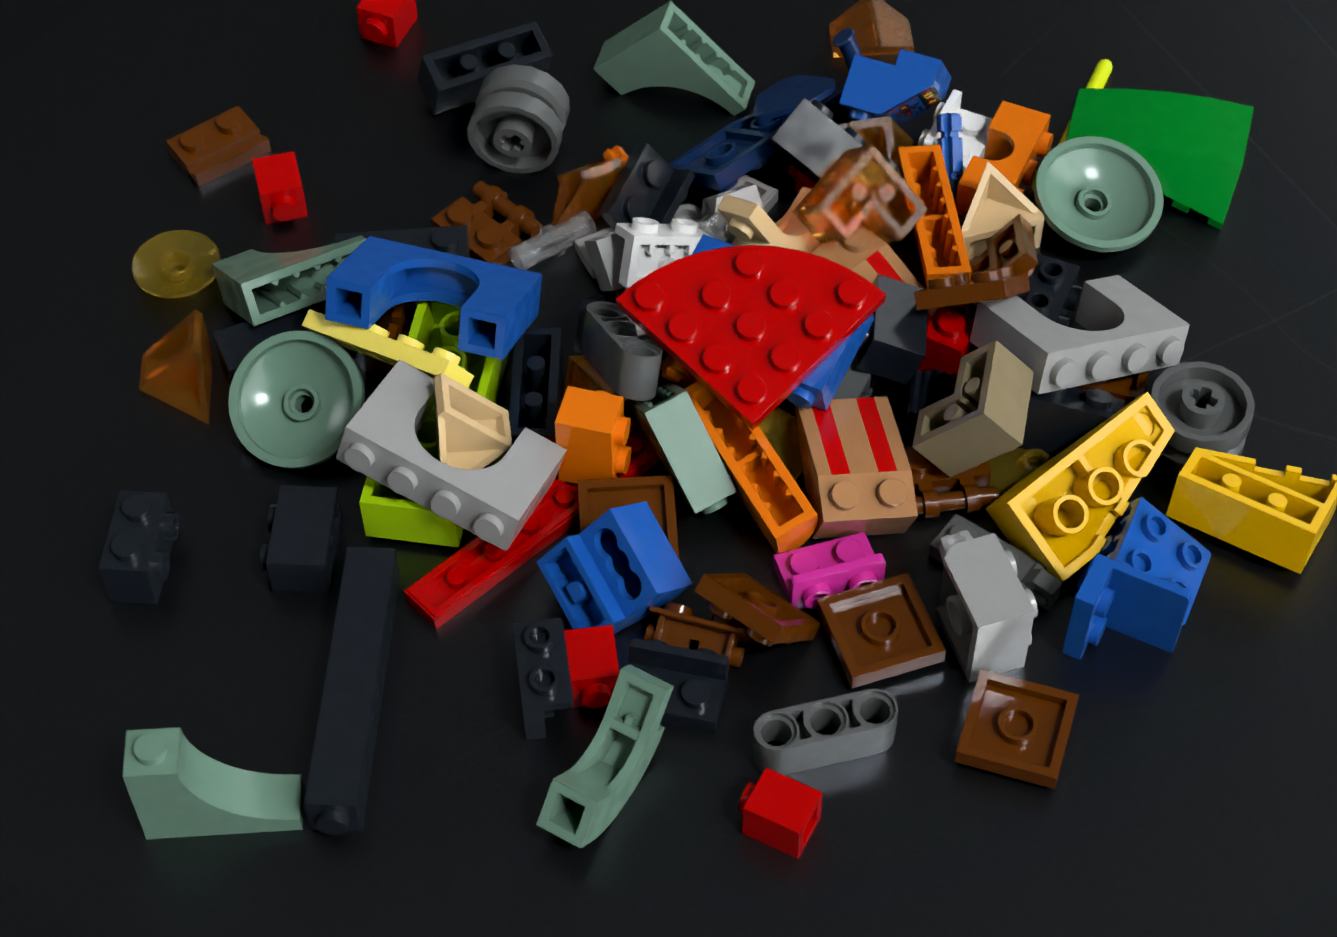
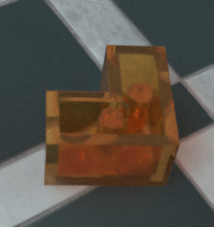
[792,144,928,244]

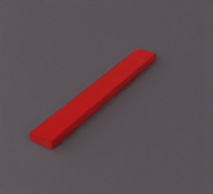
[404,420,661,630]

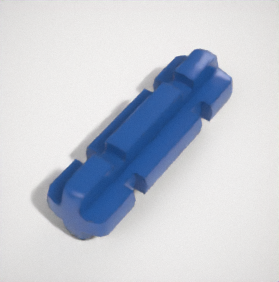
[937,113,963,197]

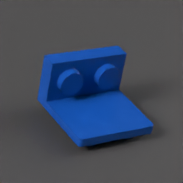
[1075,497,1211,625]
[1062,553,1192,660]

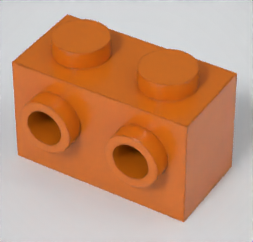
[555,386,632,484]

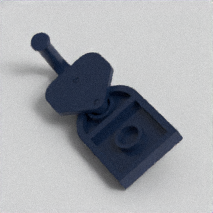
[669,28,863,192]

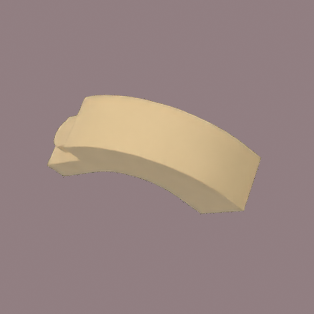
[717,187,854,253]

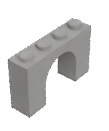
[970,275,1190,394]
[336,359,567,551]

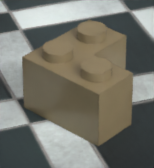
[912,340,1034,477]

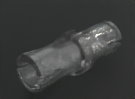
[509,211,597,270]

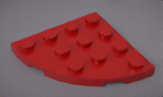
[616,245,886,430]

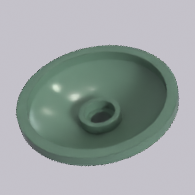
[1034,136,1164,252]
[228,331,365,469]

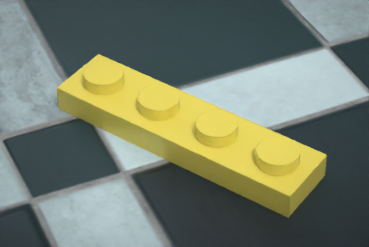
[301,309,474,388]

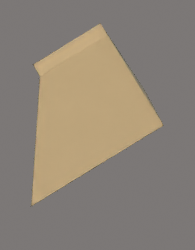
[961,161,1045,262]
[434,373,512,470]

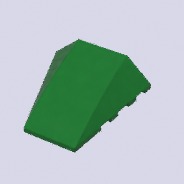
[1065,88,1254,230]

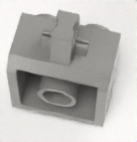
[936,530,1038,683]

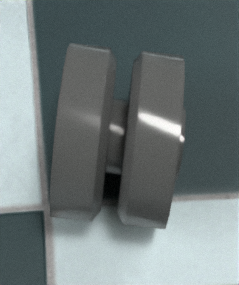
[467,64,570,174]
[1151,361,1255,478]

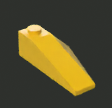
[985,392,1175,582]

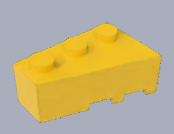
[1166,447,1337,575]

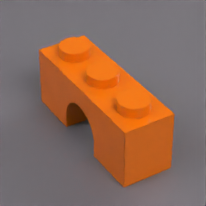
[955,101,1054,217]

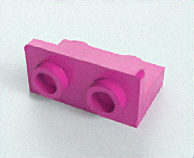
[773,532,886,609]

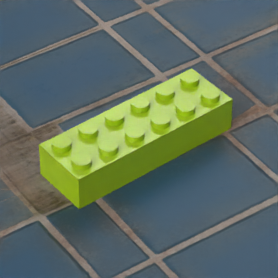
[359,301,510,548]

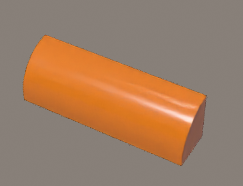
[897,145,972,308]
[685,381,818,554]

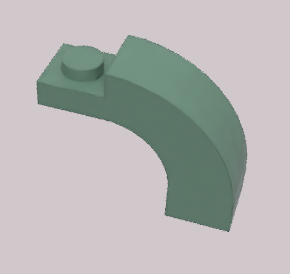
[536,664,674,848]

